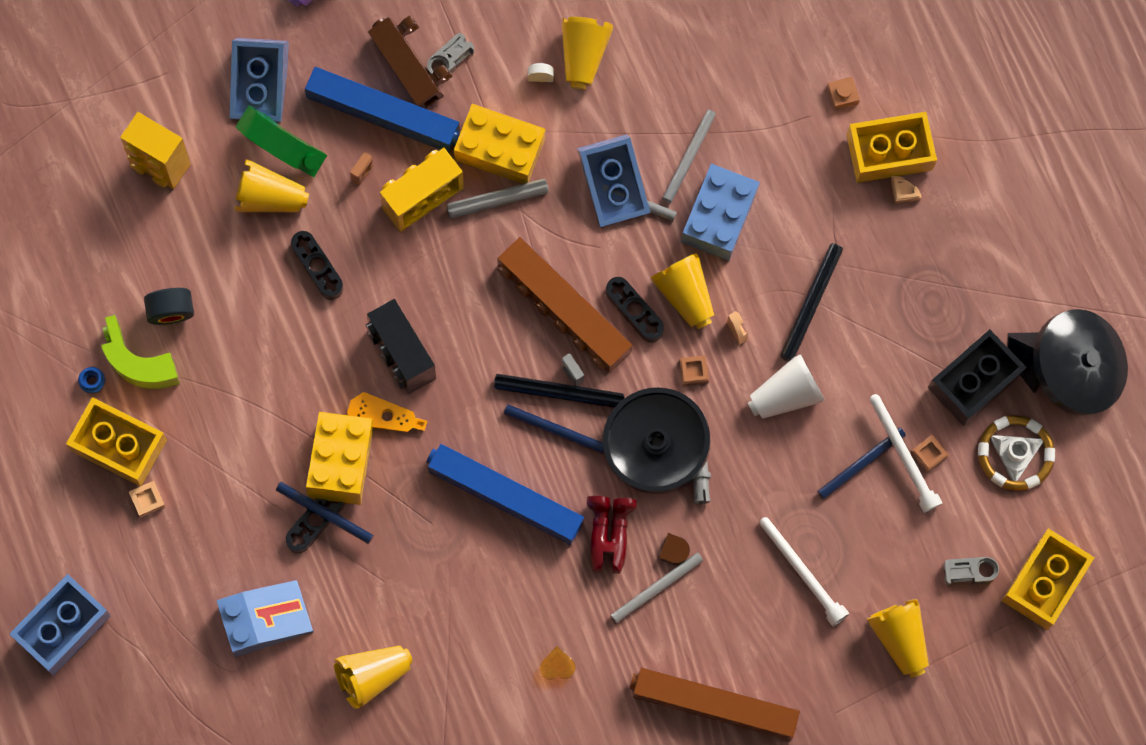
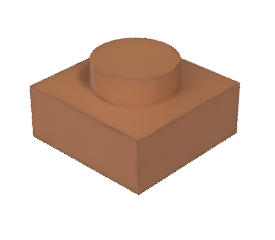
[827,77,860,110]

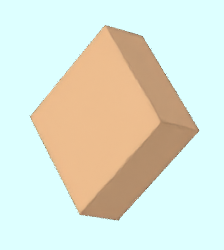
[129,481,165,518]

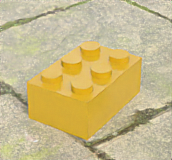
[454,104,546,184]
[120,112,191,189]
[846,112,937,183]
[380,148,464,232]
[66,397,167,486]
[306,412,373,505]
[1002,528,1095,630]

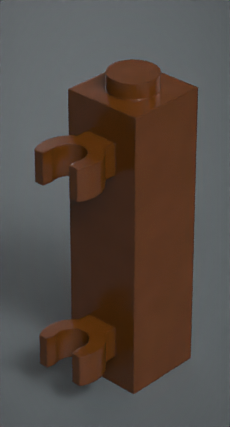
[368,16,453,109]

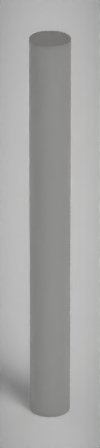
[662,110,716,203]
[610,552,703,624]

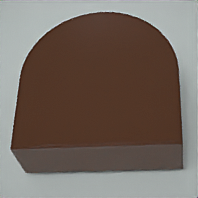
[659,533,690,565]

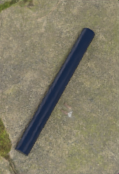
[504,404,604,454]
[817,427,906,500]
[276,482,374,544]

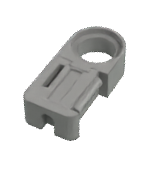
[427,33,474,75]
[943,557,999,586]

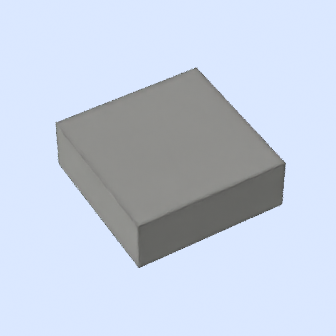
[561,354,584,386]

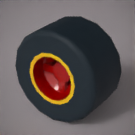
[144,288,194,325]

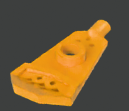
[347,392,427,432]

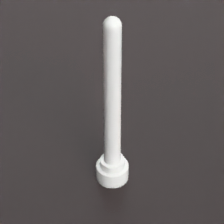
[870,394,942,513]
[760,517,850,627]

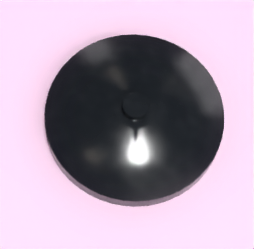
[1033,309,1128,416]
[603,387,711,494]

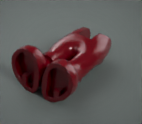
[586,496,637,574]

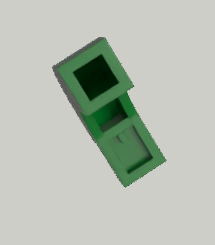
[235,105,328,177]

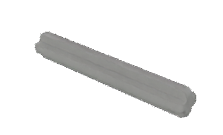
[447,179,548,218]

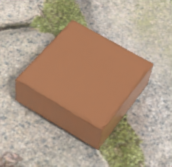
[350,152,374,185]
[679,355,709,386]
[911,435,949,473]

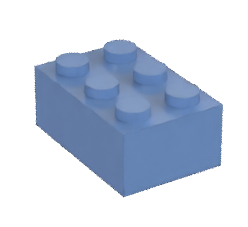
[681,164,760,261]
[10,574,111,676]

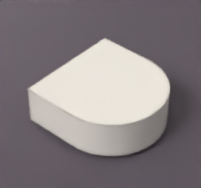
[528,63,554,82]

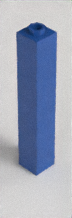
[305,66,461,153]
[426,444,584,545]

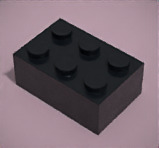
[365,298,436,394]
[928,329,1027,426]

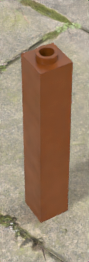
[629,667,800,741]

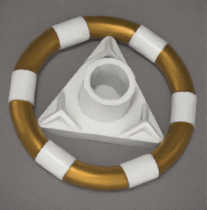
[978,415,1055,491]

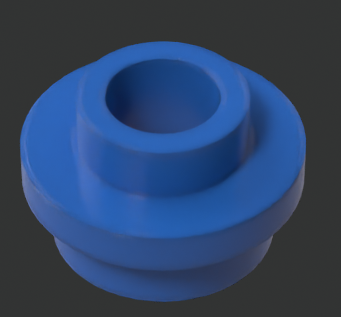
[78,367,105,394]

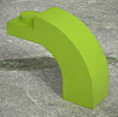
[101,315,180,389]

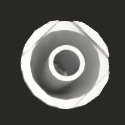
[748,354,825,419]

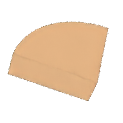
[890,176,922,204]
[726,311,748,345]

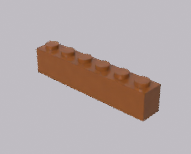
[497,237,633,373]

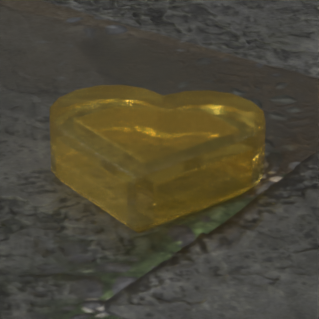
[540,646,576,680]

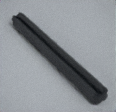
[781,243,843,361]
[494,374,625,408]

